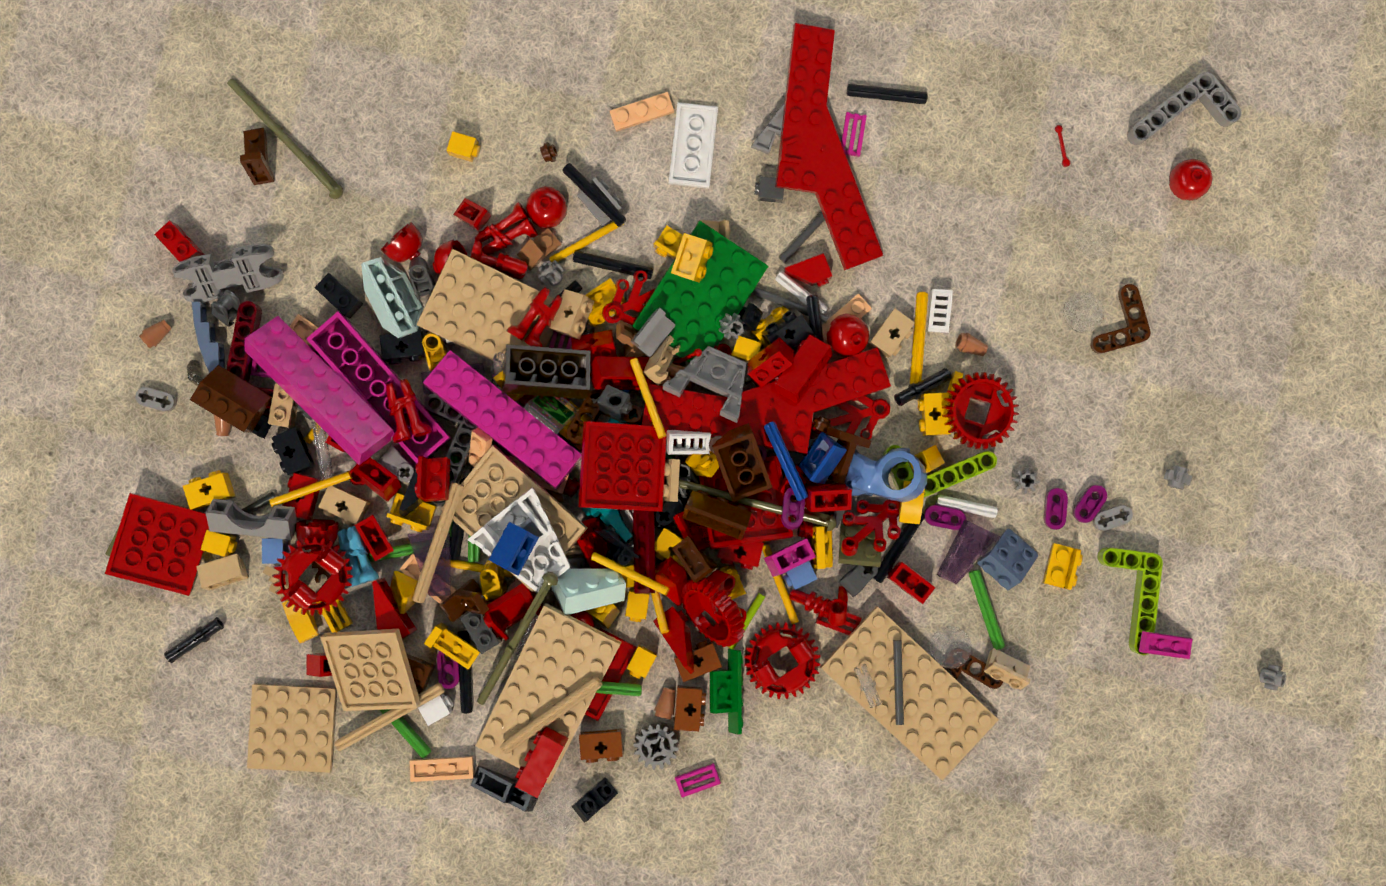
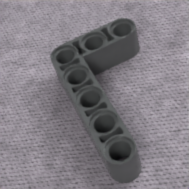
[425,394,477,507]

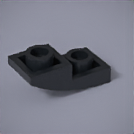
[571,777,618,823]

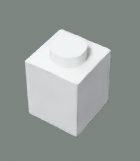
[418,693,453,726]

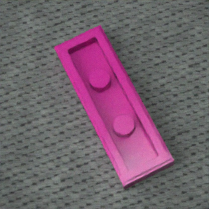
[1139,631,1193,659]

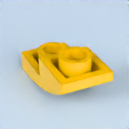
[898,480,925,524]
[282,600,319,643]

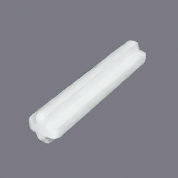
[775,271,828,314]
[936,495,998,518]

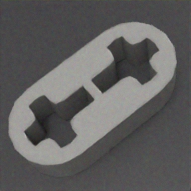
[135,387,177,412]
[1092,505,1133,530]

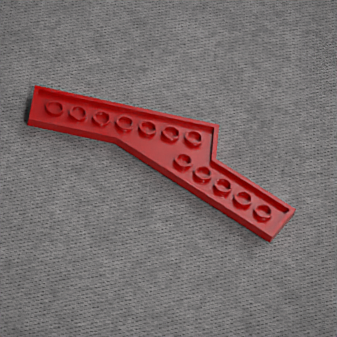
[775,23,884,271]
[642,347,891,454]

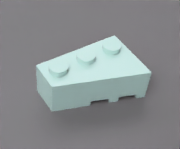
[551,569,626,615]

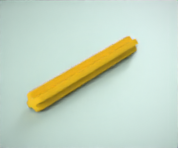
[910,292,928,384]

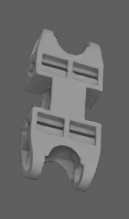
[172,244,284,302]

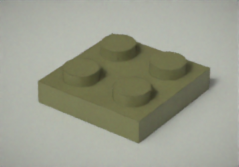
[838,524,882,567]

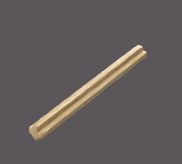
[412,483,463,603]
[500,677,602,754]
[334,683,445,751]

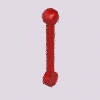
[1055,125,1070,167]
[672,348,702,365]

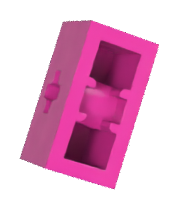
[764,538,816,577]

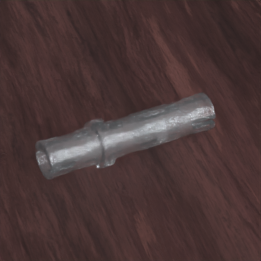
[311,421,334,480]

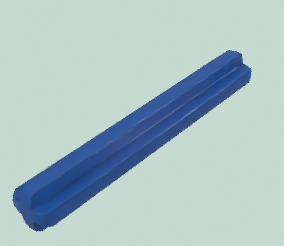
[764,422,808,501]

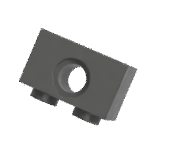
[460,612,502,654]

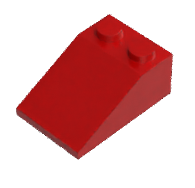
[372,578,417,640]

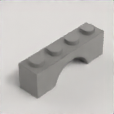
[206,499,297,540]

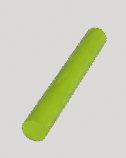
[729,593,765,649]

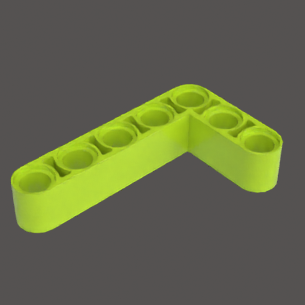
[883,445,997,497]
[1097,547,1163,655]

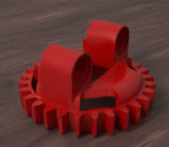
[942,372,1019,449]
[272,537,353,616]
[681,570,747,647]
[744,622,821,699]

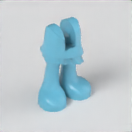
[338,526,379,589]

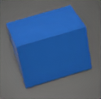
[798,431,847,484]

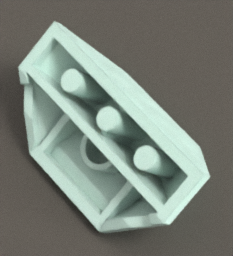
[361,257,423,338]

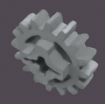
[633,723,679,770]

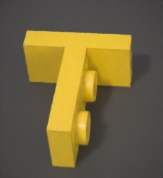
[424,622,480,670]

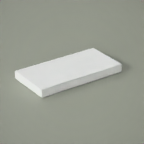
[669,102,718,189]

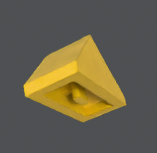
[390,571,418,614]

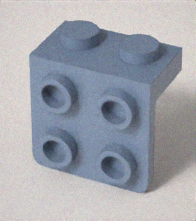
[977,529,1038,591]

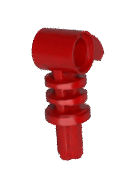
[789,586,848,626]

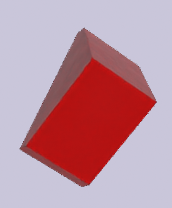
[453,198,491,232]
[354,515,394,561]

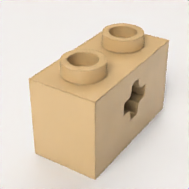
[549,289,594,340]
[868,308,915,358]
[318,485,370,526]

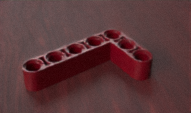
[226,301,274,408]

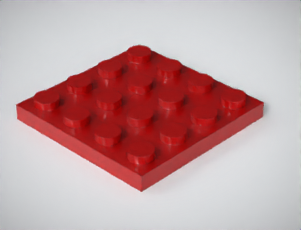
[579,421,667,512]
[698,456,793,549]
[105,493,209,596]

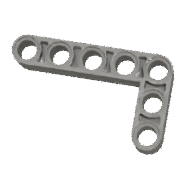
[1127,72,1241,145]

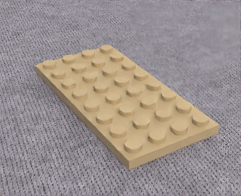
[476,603,621,784]
[820,606,999,781]

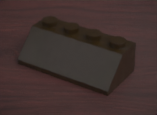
[502,344,590,399]

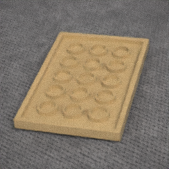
[416,249,554,366]
[441,445,588,592]

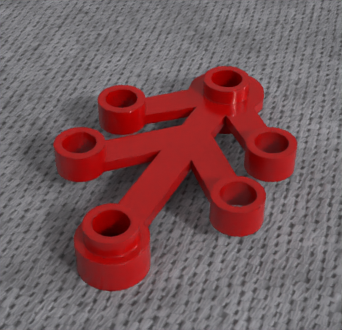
[602,270,655,325]
[812,396,890,440]
[841,499,901,556]

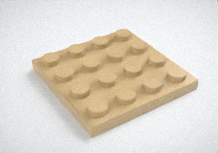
[321,629,421,711]
[247,684,337,773]

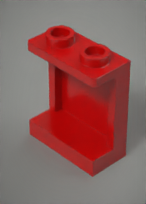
[483,583,544,641]

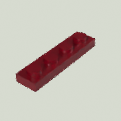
[633,510,655,594]

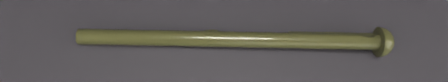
[227,79,343,199]
[679,479,837,531]
[477,572,558,705]

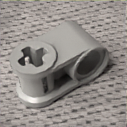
[378,445,416,483]

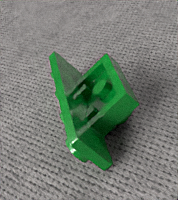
[710,649,744,735]

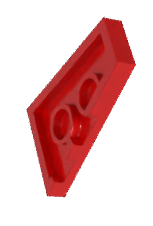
[577,516,610,569]

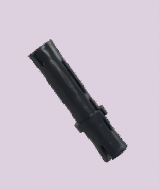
[894,368,952,406]
[164,617,224,663]

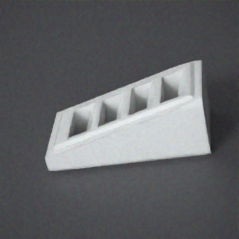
[927,289,953,333]
[666,430,711,455]

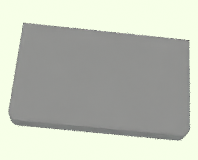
[631,308,675,357]

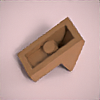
[517,228,562,271]
[616,320,646,357]

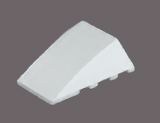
[467,487,571,593]

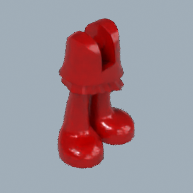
[474,202,538,255]
[470,240,528,279]
[506,287,563,347]
[386,378,432,443]

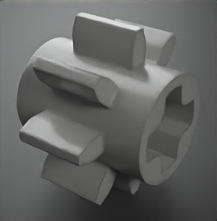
[538,260,564,286]
[718,313,745,339]
[1164,465,1193,490]
[1012,468,1040,494]
[1260,664,1286,691]

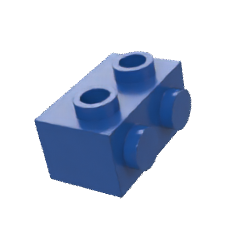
[489,522,539,576]

